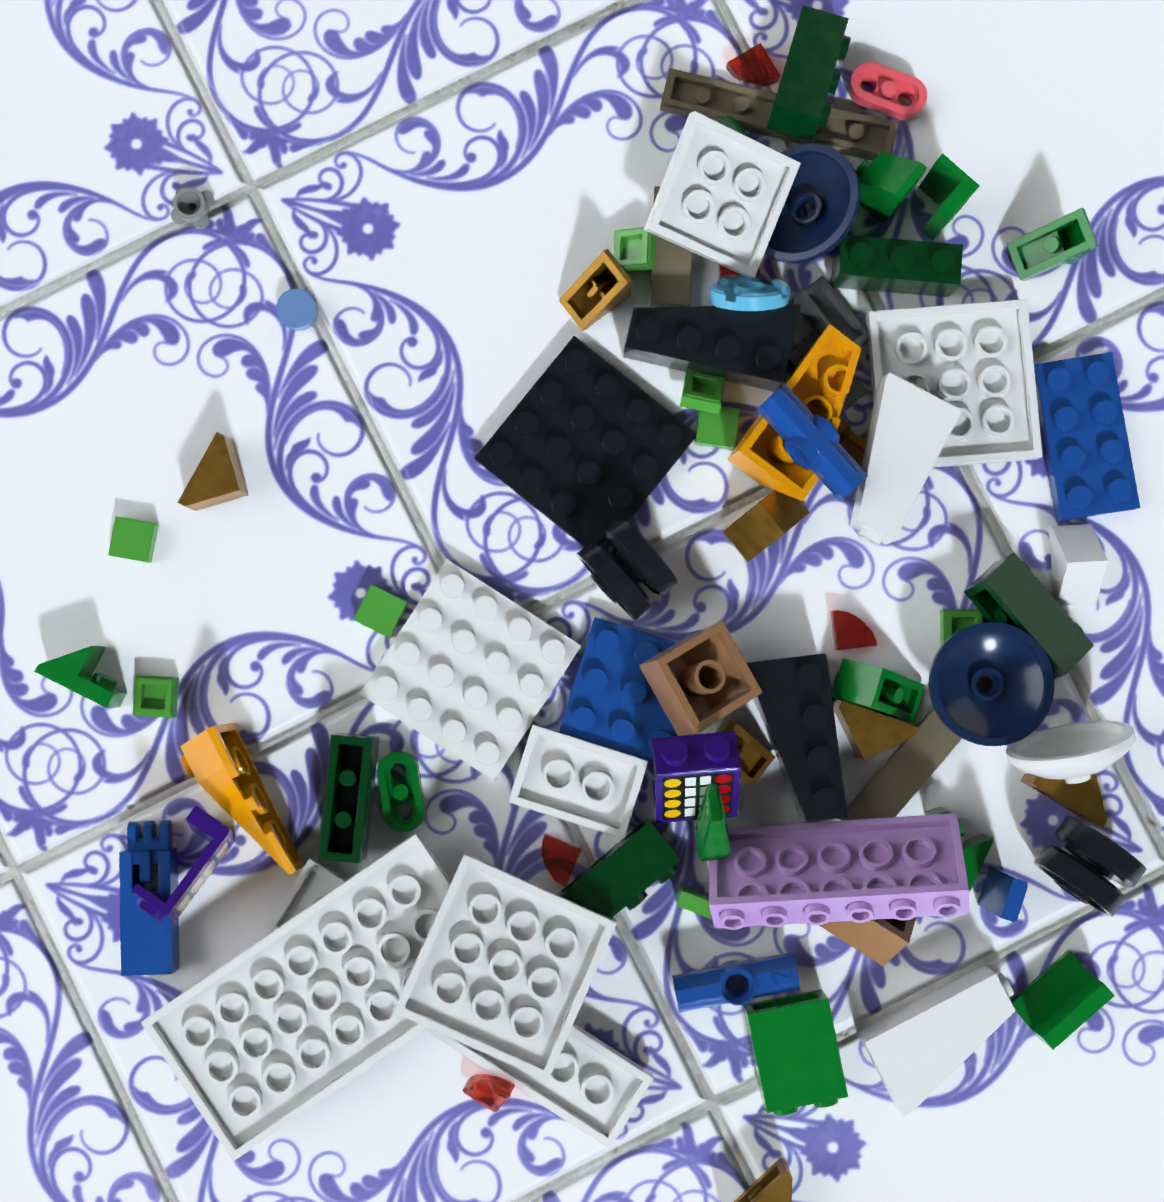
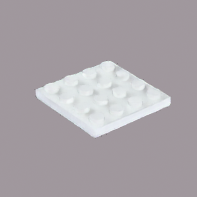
[865,299,1043,468]
[359,559,581,781]
[393,853,617,1081]

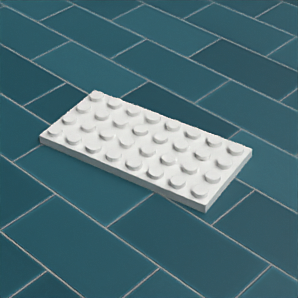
[140,832,451,1162]

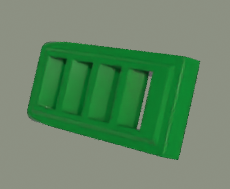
[695,783,732,861]

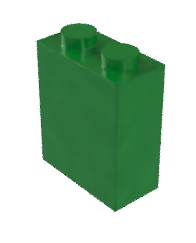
[743,989,848,1116]

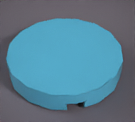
[709,276,790,311]

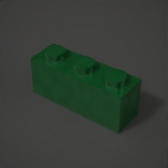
[767,5,851,141]
[831,235,963,297]
[964,552,1094,679]
[318,733,379,863]
[557,817,681,922]

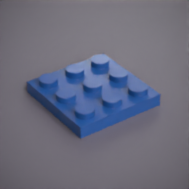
[559,617,678,762]

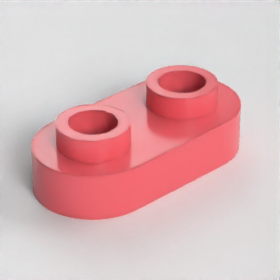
[848,62,927,121]

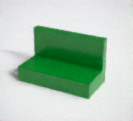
[918,154,980,241]
[1010,950,1115,1050]

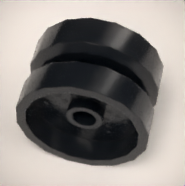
[576,516,678,621]
[1034,815,1147,918]

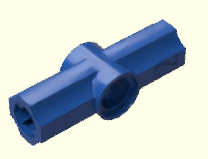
[756,383,868,501]
[672,952,800,1013]

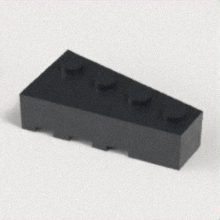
[623,304,801,392]
[747,653,848,822]

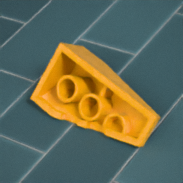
[727,324,862,501]
[180,723,304,875]

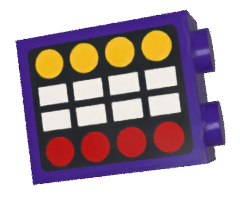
[651,731,741,823]
[131,806,235,922]

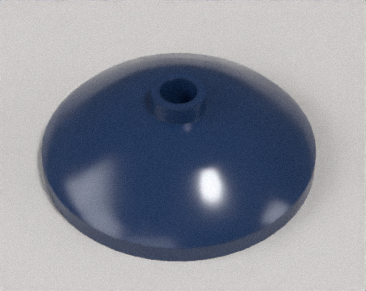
[764,143,861,264]
[928,622,1054,746]

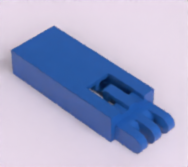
[119,820,179,976]

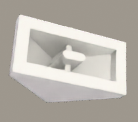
[1049,524,1108,605]

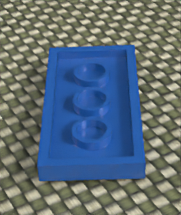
[1034,352,1141,522]

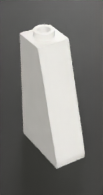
[850,372,963,546]
[857,965,1016,1118]

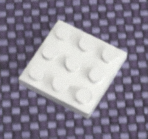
[644,111,801,278]

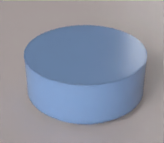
[276,289,318,331]

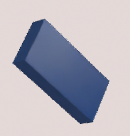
[978,866,1028,923]

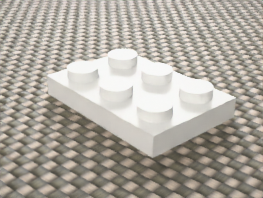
[508,724,648,839]

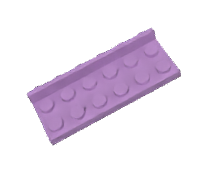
[709,813,969,930]

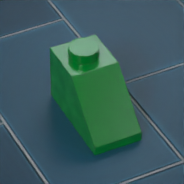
[855,152,927,225]
[832,658,925,723]

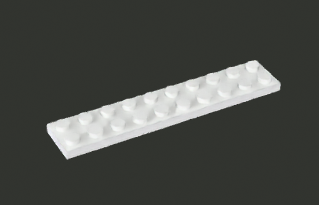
[265,857,654,1149]

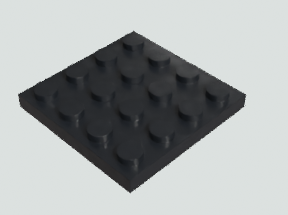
[474,336,697,548]

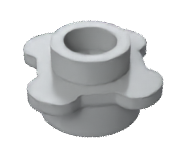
[170,186,215,229]

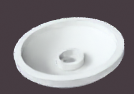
[1006,720,1136,784]

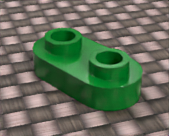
[377,751,426,833]

